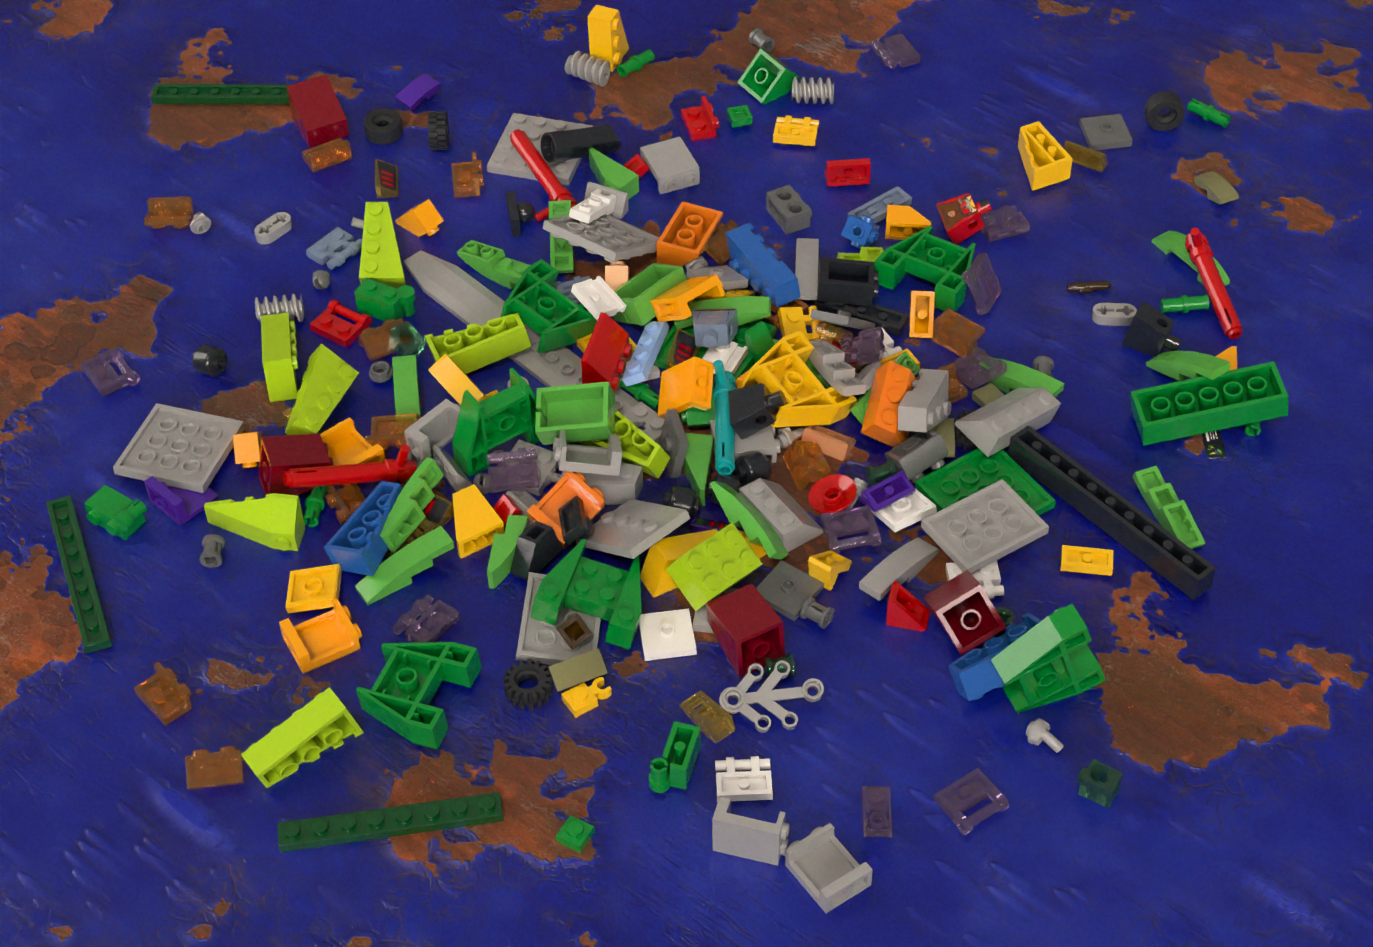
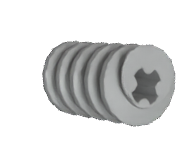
[565,50,610,87]
[792,77,834,105]
[255,294,304,322]

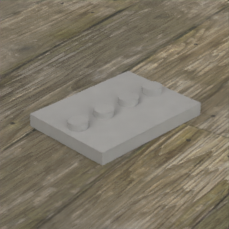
[921,479,1049,573]
[576,499,690,559]
[515,572,601,665]

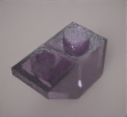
[861,786,892,837]

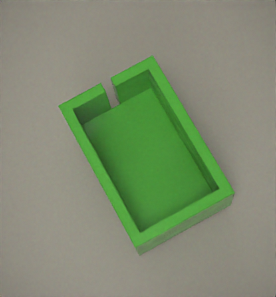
[613,263,687,326]
[535,382,615,445]

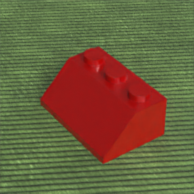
[581,312,632,391]

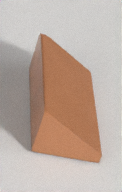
[801,425,856,461]

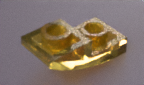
[814,322,853,344]

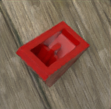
[886,581,930,632]

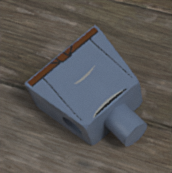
[692,309,738,348]

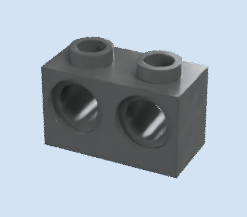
[766,185,812,235]

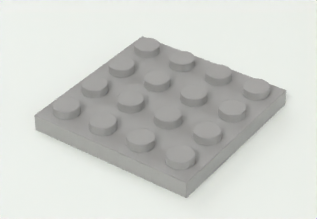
[487,113,593,186]
[543,214,660,263]
[113,403,245,493]

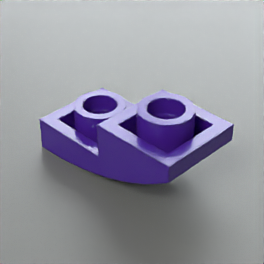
[396,73,442,112]

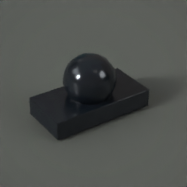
[506,191,535,237]
[558,496,593,545]

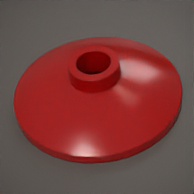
[808,474,857,514]

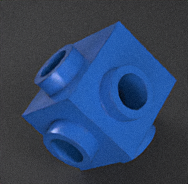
[841,215,880,248]

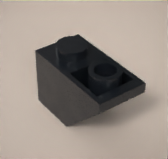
[510,521,562,581]

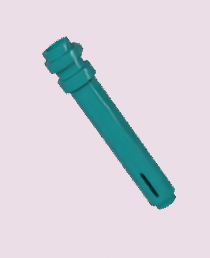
[713,360,737,476]

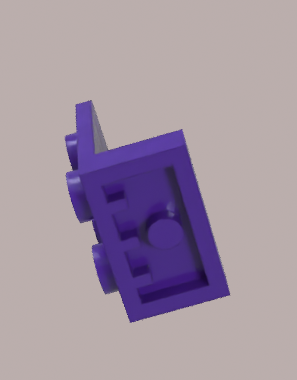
[144,476,219,526]

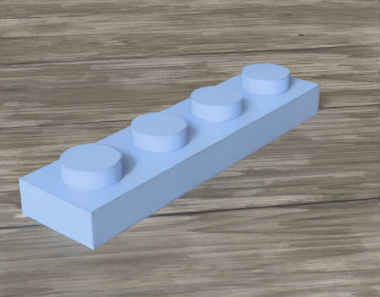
[622,321,670,386]

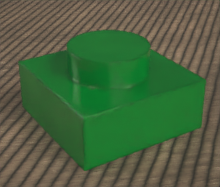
[727,105,753,128]
[556,815,595,853]

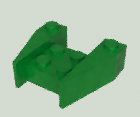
[874,226,976,314]
[501,259,597,354]
[452,368,547,477]
[531,539,642,650]
[991,604,1106,714]
[356,642,482,749]

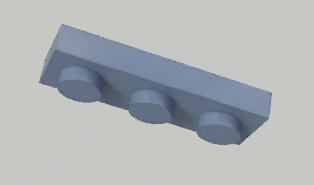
[847,186,912,224]

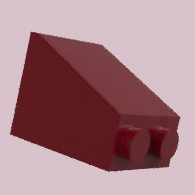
[286,74,349,148]
[258,433,333,497]
[923,570,1007,655]
[706,584,785,679]

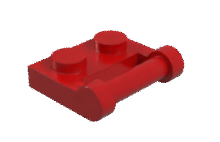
[310,299,372,348]

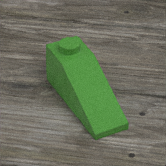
[589,148,639,200]
[682,433,714,506]

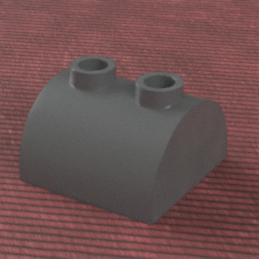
[884,430,949,483]

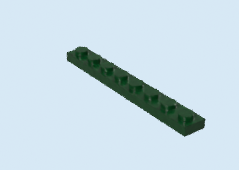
[151,84,292,105]
[46,495,112,654]
[278,792,503,852]

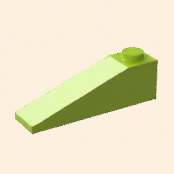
[204,493,306,551]

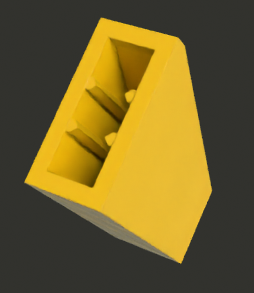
[428,354,487,405]
[452,484,504,559]

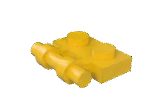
[773,115,819,146]
[778,306,825,341]

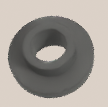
[369,361,393,383]

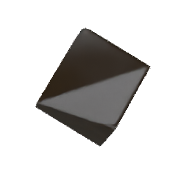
[556,612,593,650]

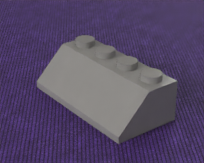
[955,387,1061,457]

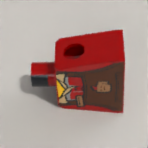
[936,193,992,245]

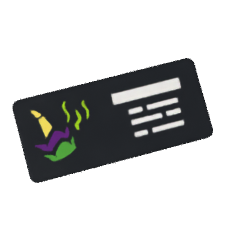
[1202,430,1226,458]

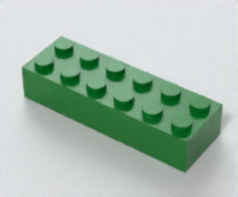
[1131,361,1289,446]

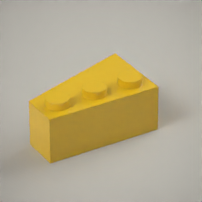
[588,5,629,72]
[1018,121,1073,191]
[640,529,718,598]

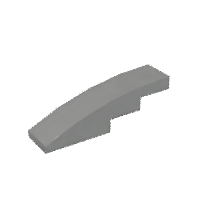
[795,238,819,300]
[809,340,866,396]
[859,537,939,601]

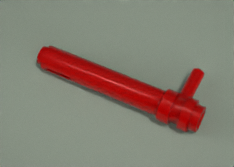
[510,129,578,222]
[1185,228,1243,339]
[283,444,417,488]

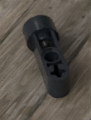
[540,125,621,163]

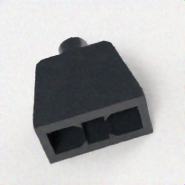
[1122,301,1182,357]
[729,383,786,440]

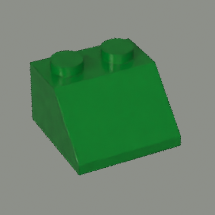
[737,48,799,104]

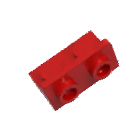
[681,96,719,142]
[824,158,871,187]

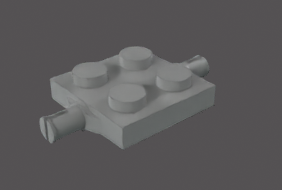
[491,439,561,496]

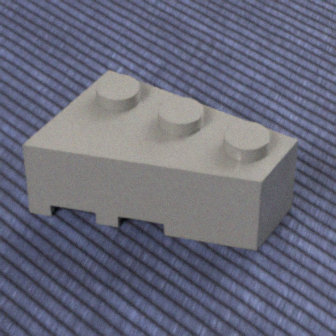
[898,369,951,432]
[559,462,643,505]

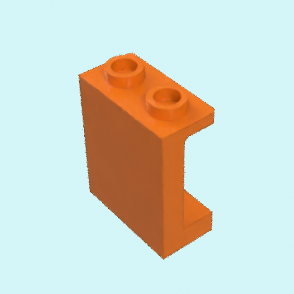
[527,471,605,549]

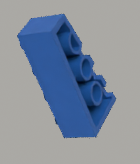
[726,223,800,307]
[324,481,402,576]
[948,612,1042,701]

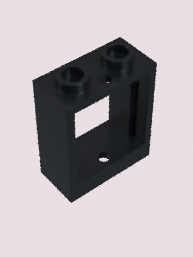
[817,257,879,306]

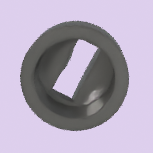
[312,270,331,290]
[473,473,493,494]

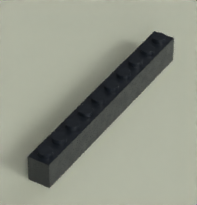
[1008,426,1216,600]

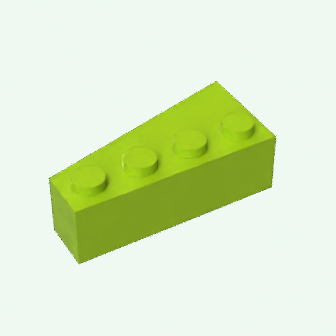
[359,202,406,289]
[261,312,298,402]
[424,313,532,374]
[285,343,359,435]
[580,409,670,479]
[241,687,364,788]

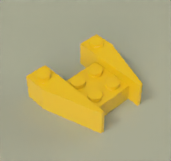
[740,331,857,427]

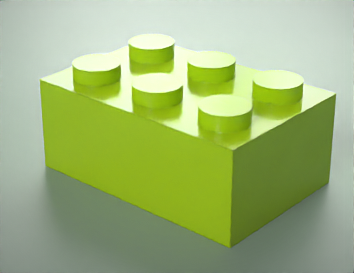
[665,522,762,611]

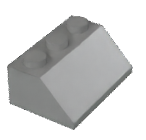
[739,478,823,552]

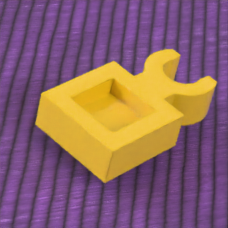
[561,677,612,718]

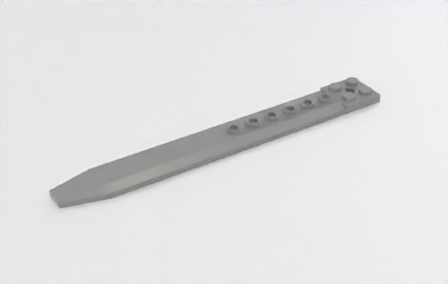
[404,250,665,444]

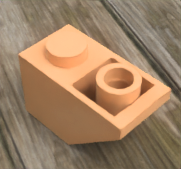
[605,261,630,291]

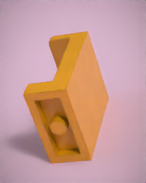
[650,274,725,322]
[658,356,714,419]
[320,417,385,489]
[279,599,362,674]

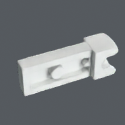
[569,189,616,224]

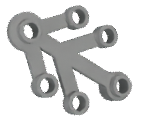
[719,660,824,733]

